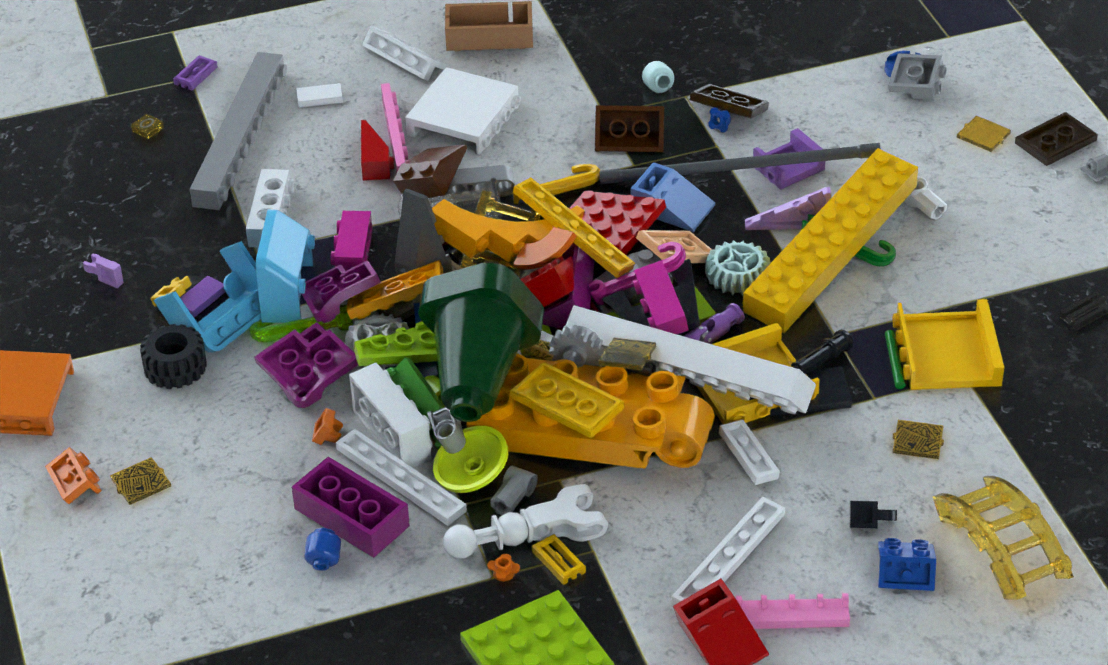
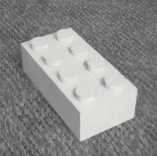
[349,363,433,468]

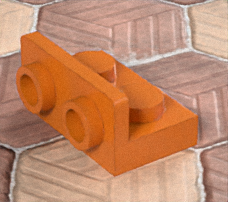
[45,447,102,504]

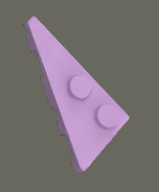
[745,187,831,230]

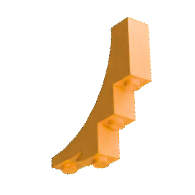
[432,199,585,265]

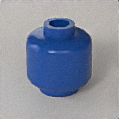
[304,528,341,571]

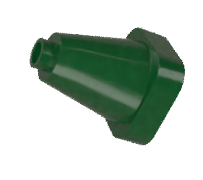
[418,263,544,422]

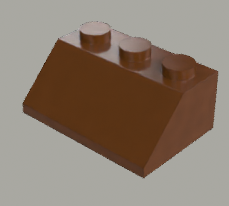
[595,105,664,152]

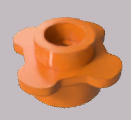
[487,554,520,582]

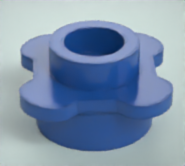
[708,107,731,133]

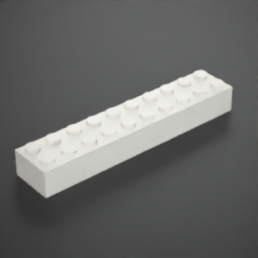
[566,305,816,414]

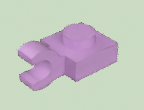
[83,254,124,288]

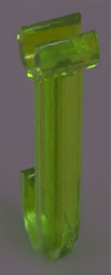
[249,304,353,342]

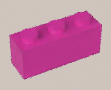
[331,210,373,271]
[632,260,689,334]

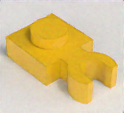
[150,276,192,307]

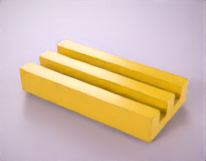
[532,534,586,585]

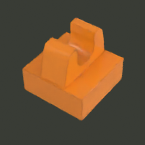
[312,408,343,445]

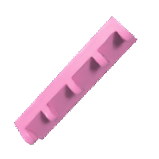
[736,593,850,629]

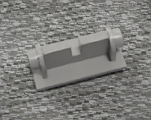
[1080,154,1108,182]

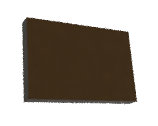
[689,84,769,119]
[1015,112,1098,166]

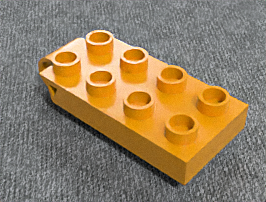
[466,354,715,469]

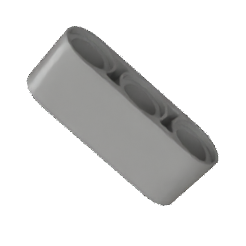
[448,165,515,200]

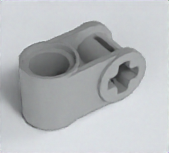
[427,407,466,454]

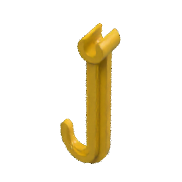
[513,164,600,204]

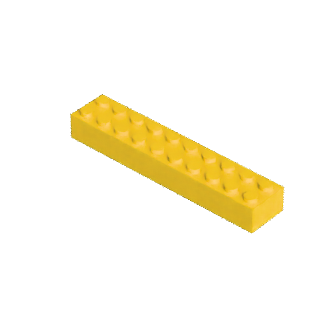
[743,148,918,333]

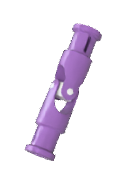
[684,303,745,344]

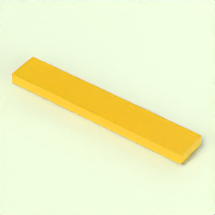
[513,177,635,278]

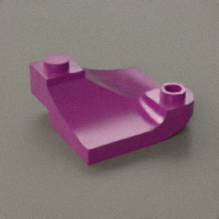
[302,260,381,323]
[254,322,358,408]

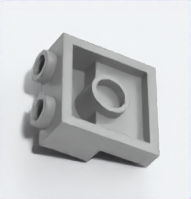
[888,53,947,100]

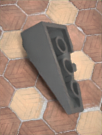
[395,188,453,276]

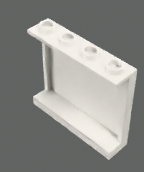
[405,67,521,155]

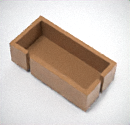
[445,1,533,51]

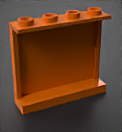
[0,350,74,436]

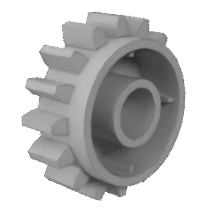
[549,325,606,368]

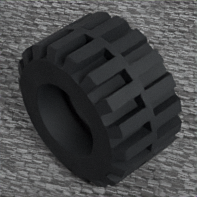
[140,324,207,389]

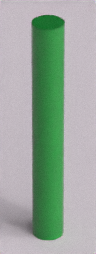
[885,330,905,389]

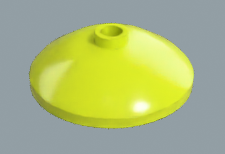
[433,426,508,493]

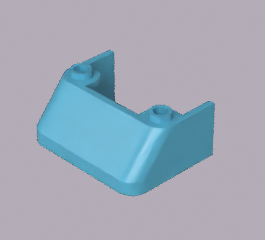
[256,209,315,323]
[154,241,261,353]

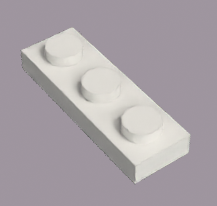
[719,420,780,485]

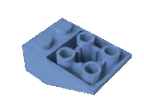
[631,162,715,232]

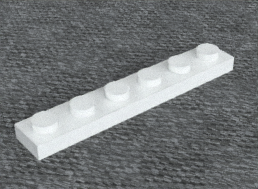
[336,429,467,526]
[671,496,785,605]

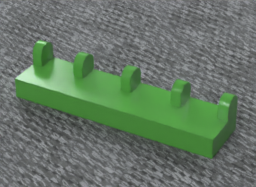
[386,358,445,450]

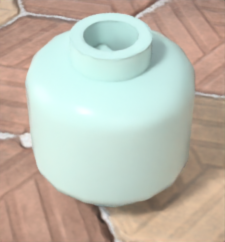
[642,61,674,93]

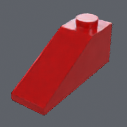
[361,120,395,181]

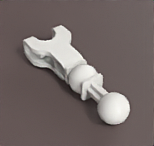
[443,484,608,559]

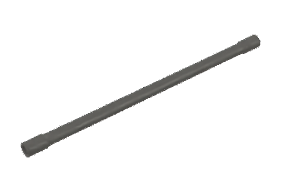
[600,143,881,184]

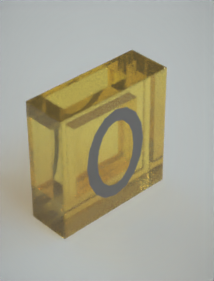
[131,114,164,139]

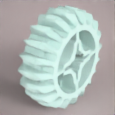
[705,240,771,296]

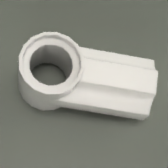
[905,176,947,220]

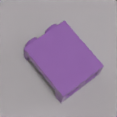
[753,128,826,190]

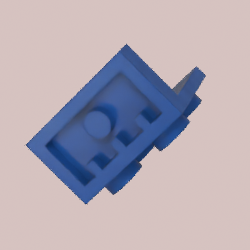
[878,538,936,591]

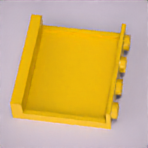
[892,299,1004,390]
[697,323,819,425]

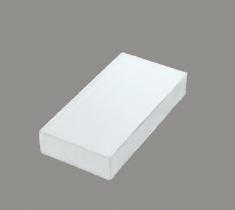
[296,83,343,108]

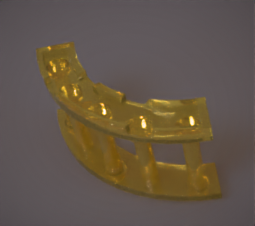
[932,475,1074,600]

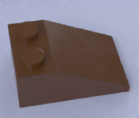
[393,144,468,198]

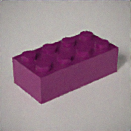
[291,457,410,558]

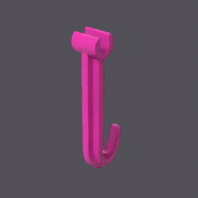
[589,242,686,305]

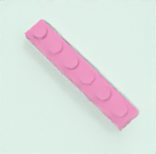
[381,83,408,174]

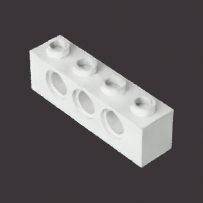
[246,169,294,247]

